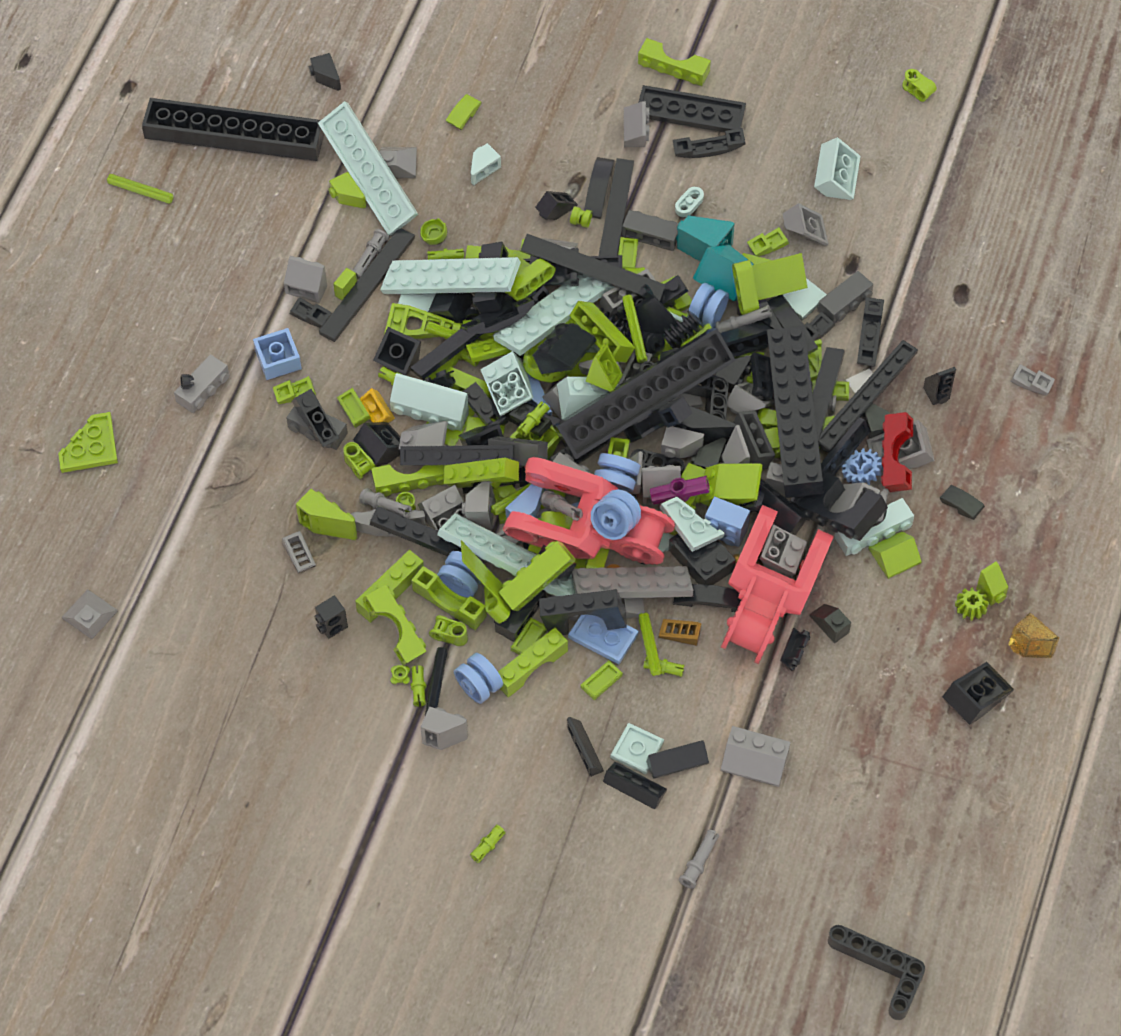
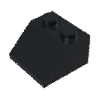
[353,422,401,465]

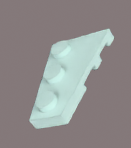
[660,497,725,552]

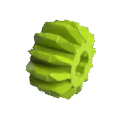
[955,587,989,621]

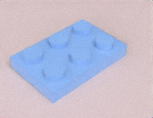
[568,615,639,665]

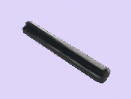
[425,647,447,716]

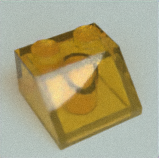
[1009,613,1059,658]

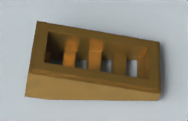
[659,619,702,646]

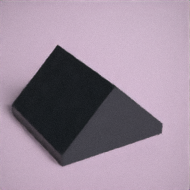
[428,293,473,325]
[373,327,421,376]

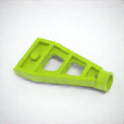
[384,303,462,339]

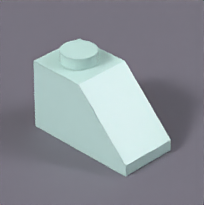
[471,143,501,186]

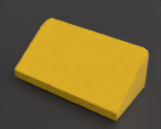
[359,388,395,423]

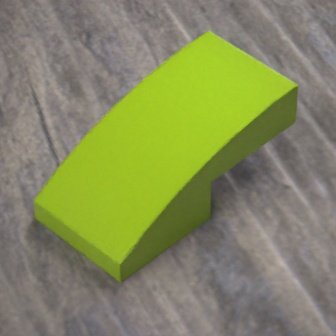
[446,94,482,130]
[747,227,789,256]
[273,376,316,404]

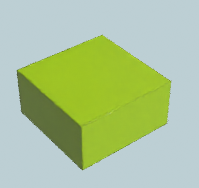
[333,268,357,300]

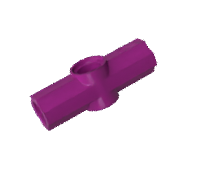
[650,476,710,505]

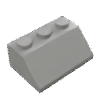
[721,726,791,787]

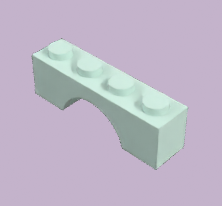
[835,498,914,556]

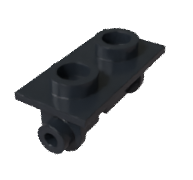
[423,370,456,388]
[780,628,811,671]

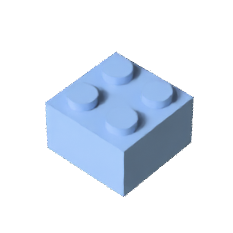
[253,328,302,380]
[705,497,750,547]

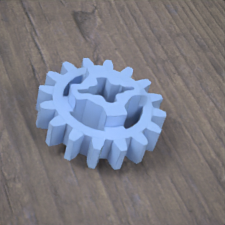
[842,448,883,485]

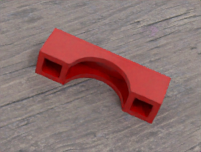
[881,412,913,492]

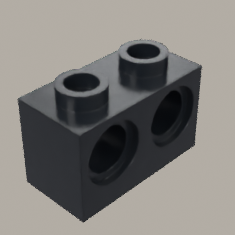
[314,595,348,639]

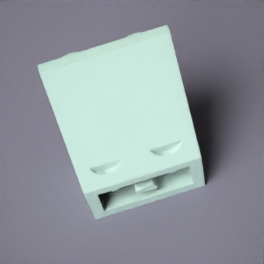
[480,351,533,416]

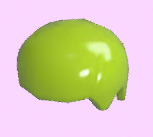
[420,218,448,245]

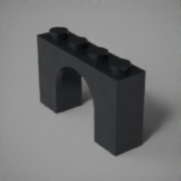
[798,472,888,541]
[539,589,627,635]

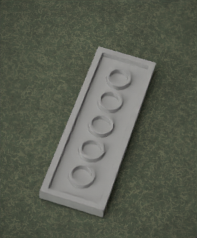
[571,566,693,598]

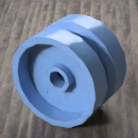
[688,283,729,328]
[594,453,641,492]
[591,489,641,540]
[437,551,482,597]
[454,652,503,704]

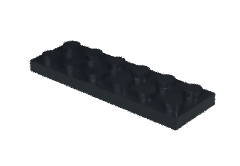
[638,85,746,132]

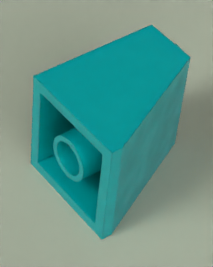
[676,215,735,261]
[693,245,754,301]

